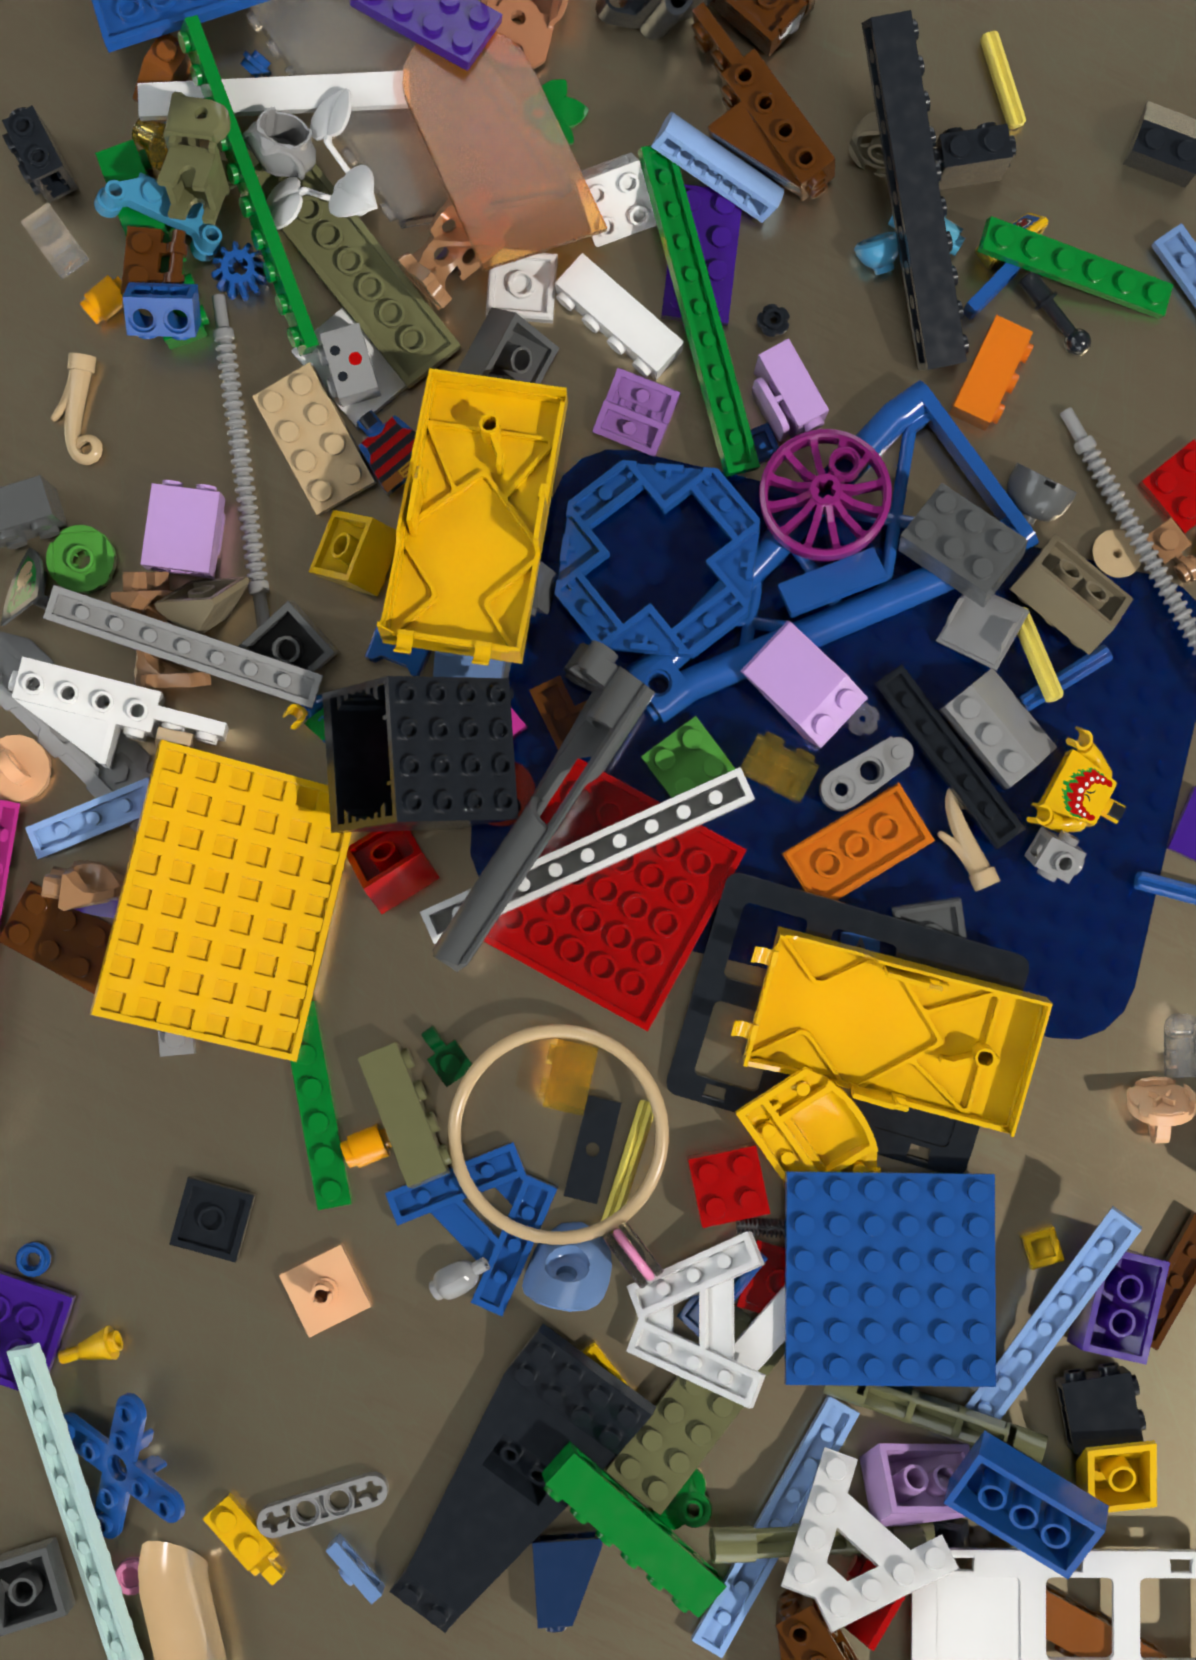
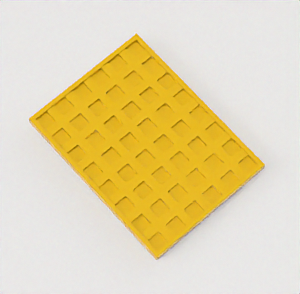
[90,740,352,1062]

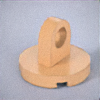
[0,734,52,802]
[1126,1076,1196,1144]

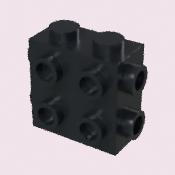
[2,105,79,203]
[933,122,1017,190]
[1055,1362,1146,1456]

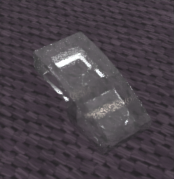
[21,203,89,279]

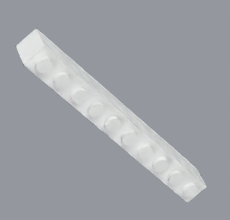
[420,767,755,944]

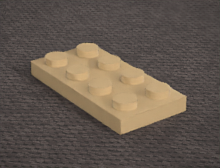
[252,362,378,516]

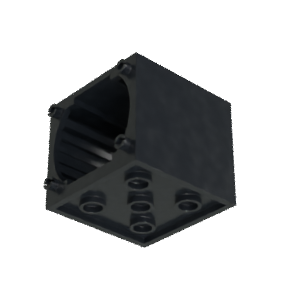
[322,676,521,833]

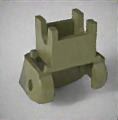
[157,91,237,225]

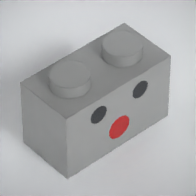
[317,322,381,407]

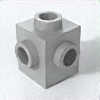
[1024,826,1087,883]

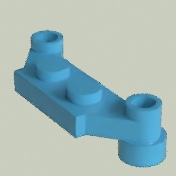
[94,172,222,262]

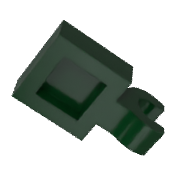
[421,1025,473,1088]

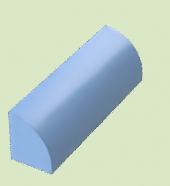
[651,112,784,223]

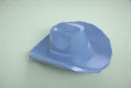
[522,1222,612,1312]

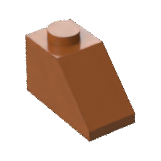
[132,33,192,103]

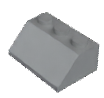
[939,669,1057,790]

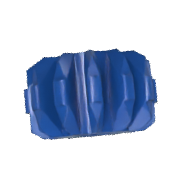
[211,241,268,301]

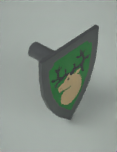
[1,547,50,626]

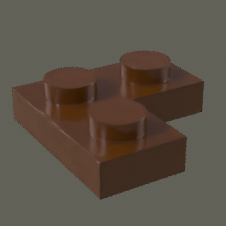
[529,675,587,750]

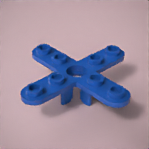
[63,1393,185,1539]

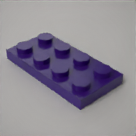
[350,0,503,71]
[661,184,742,327]

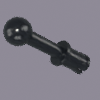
[1018,272,1092,356]

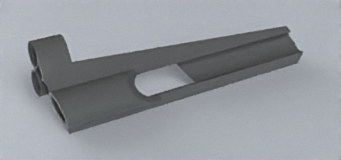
[433,640,655,972]

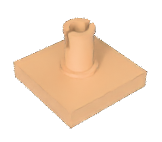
[279,1243,372,1338]

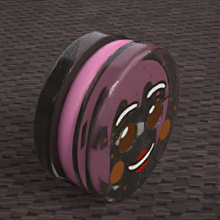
[603,1221,664,1289]

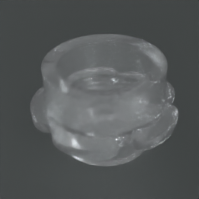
[846,702,879,736]

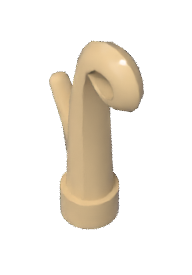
[51,353,103,465]
[937,789,1000,892]

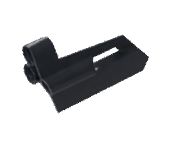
[595,0,712,40]

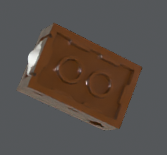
[709,0,815,57]

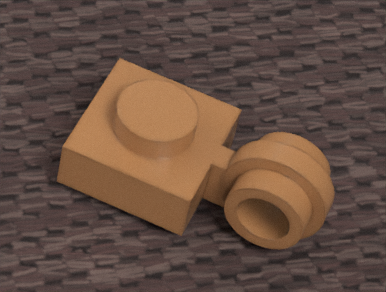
[1147,518,1196,583]

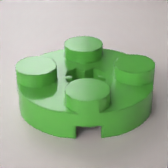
[46,525,117,595]

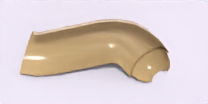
[138,1541,227,1660]

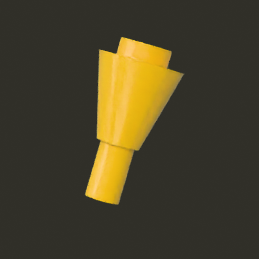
[58,1325,123,1364]

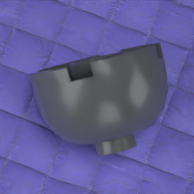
[1007,463,1077,525]

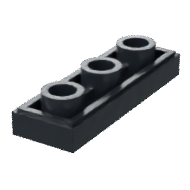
[564,1094,622,1204]

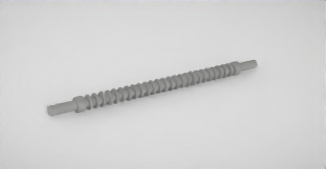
[212,294,270,628]
[1060,407,1196,655]

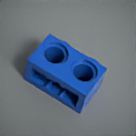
[123,282,201,340]

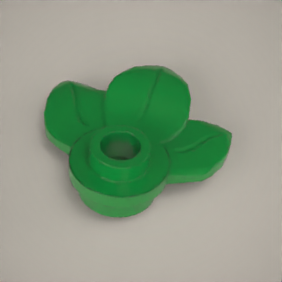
[522,79,589,146]
[651,1468,712,1530]

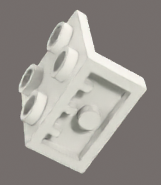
[568,152,657,247]

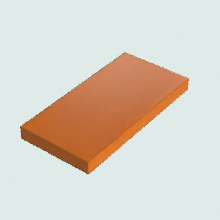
[781,783,935,900]

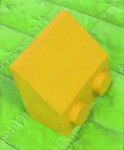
[308,510,396,597]
[1076,1440,1157,1513]

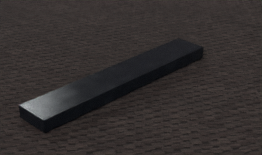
[873,664,1025,850]

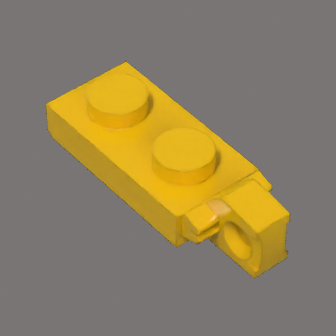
[203,1493,285,1586]

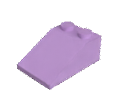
[741,621,868,748]
[859,1443,970,1526]

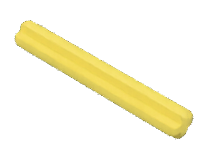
[601,1100,654,1233]

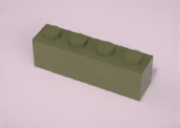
[358,1042,452,1189]

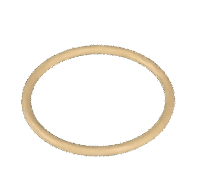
[447,1024,669,1245]

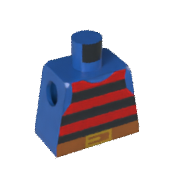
[356,410,416,497]

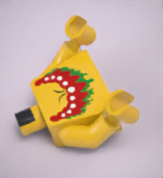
[1027,726,1126,833]

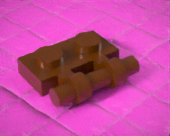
[121,226,188,296]

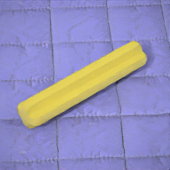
[980,30,1026,130]
[1017,607,1063,703]

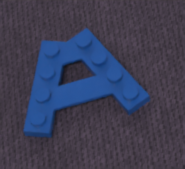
[385,1142,558,1316]

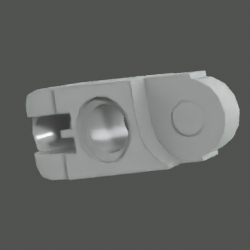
[819,736,913,811]

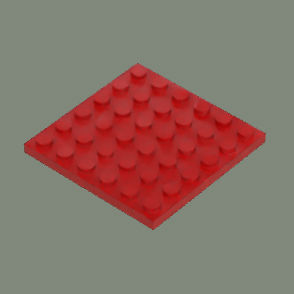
[483,758,747,1032]

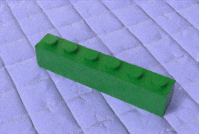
[95,139,210,350]
[542,1441,727,1618]

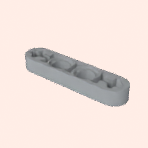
[257,1472,389,1538]

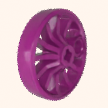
[759,429,892,561]

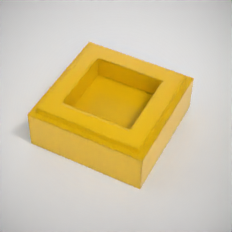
[1020,1226,1065,1270]

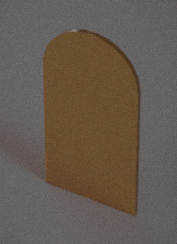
[402,31,607,272]

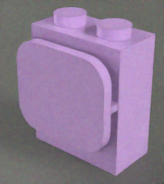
[752,338,829,442]
[140,480,225,579]

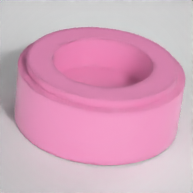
[115,1557,140,1595]

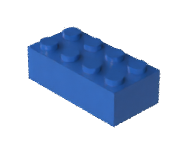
[944,1430,1109,1579]

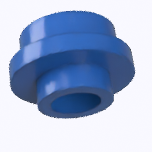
[240,50,272,78]
[16,1242,51,1277]

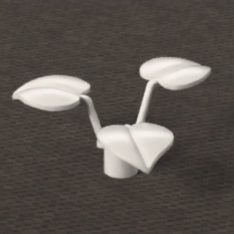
[266,88,378,230]

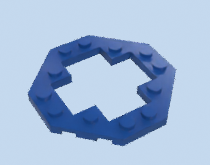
[555,460,761,659]

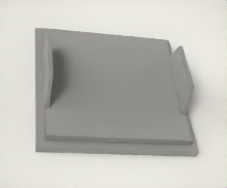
[936,594,1030,671]

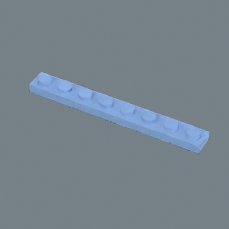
[965,1206,1143,1420]
[691,1395,860,1658]

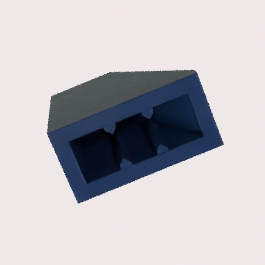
[532,1530,603,1633]

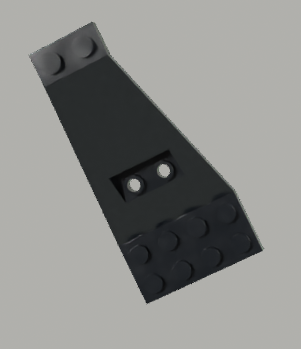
[389,1324,656,1633]

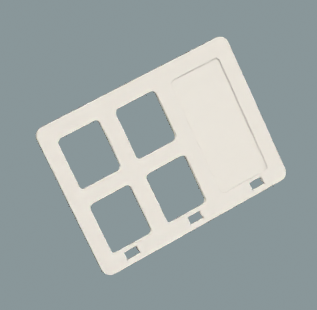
[911,1548,1196,1660]

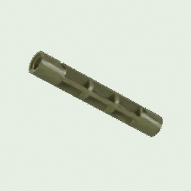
[823,1385,1048,1464]
[709,1522,935,1564]

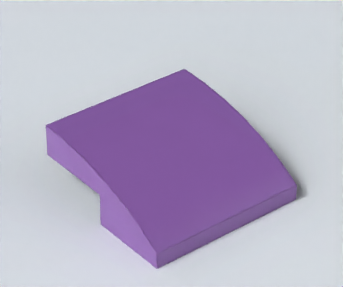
[592,367,681,457]

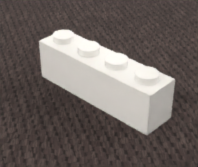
[555,253,684,380]

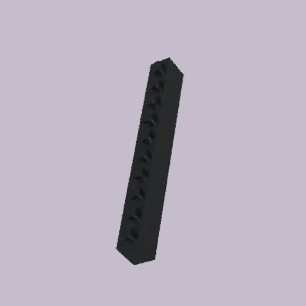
[861,10,969,371]

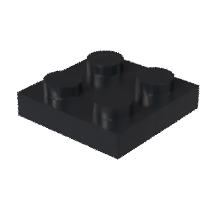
[169,1176,256,1263]

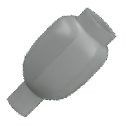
[429,1257,490,1300]

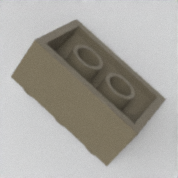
[1010,534,1133,655]

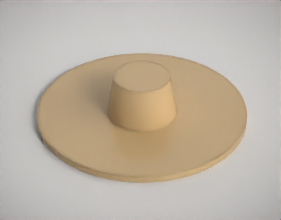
[1092,529,1141,578]

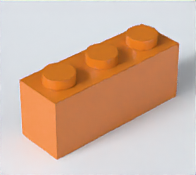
[948,315,1034,431]

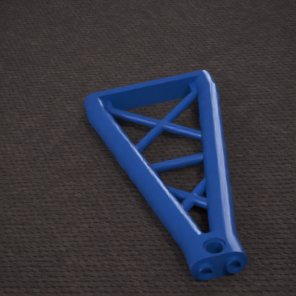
[625,380,1039,723]

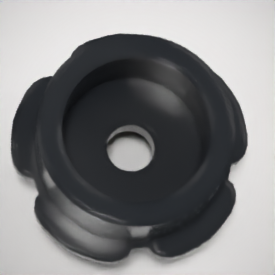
[757,304,790,337]

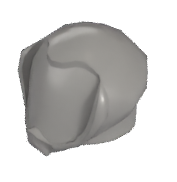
[242,107,316,180]

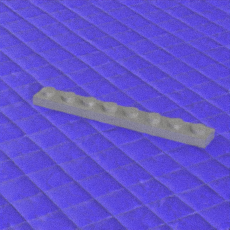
[43,585,323,708]

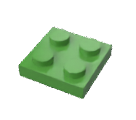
[641,716,735,798]

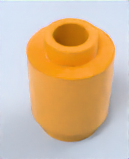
[79,275,124,325]
[340,1123,392,1168]

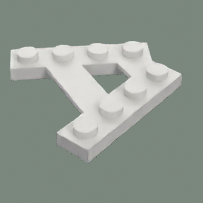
[626,1231,766,1409]
[781,1447,959,1633]

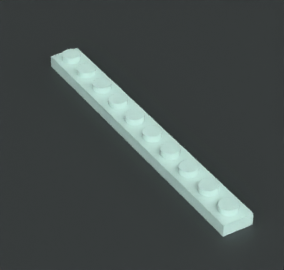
[7,1343,144,1660]

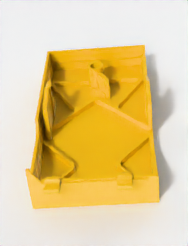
[377,368,568,666]
[731,926,1053,1137]

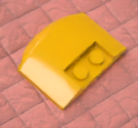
[735,1066,881,1183]

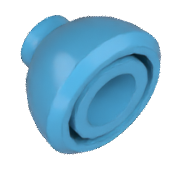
[854,232,899,275]

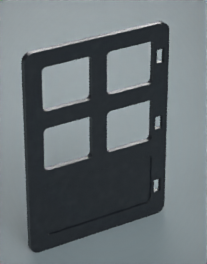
[666,872,1030,1173]

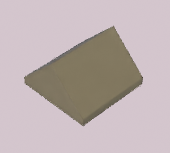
[154,576,249,634]

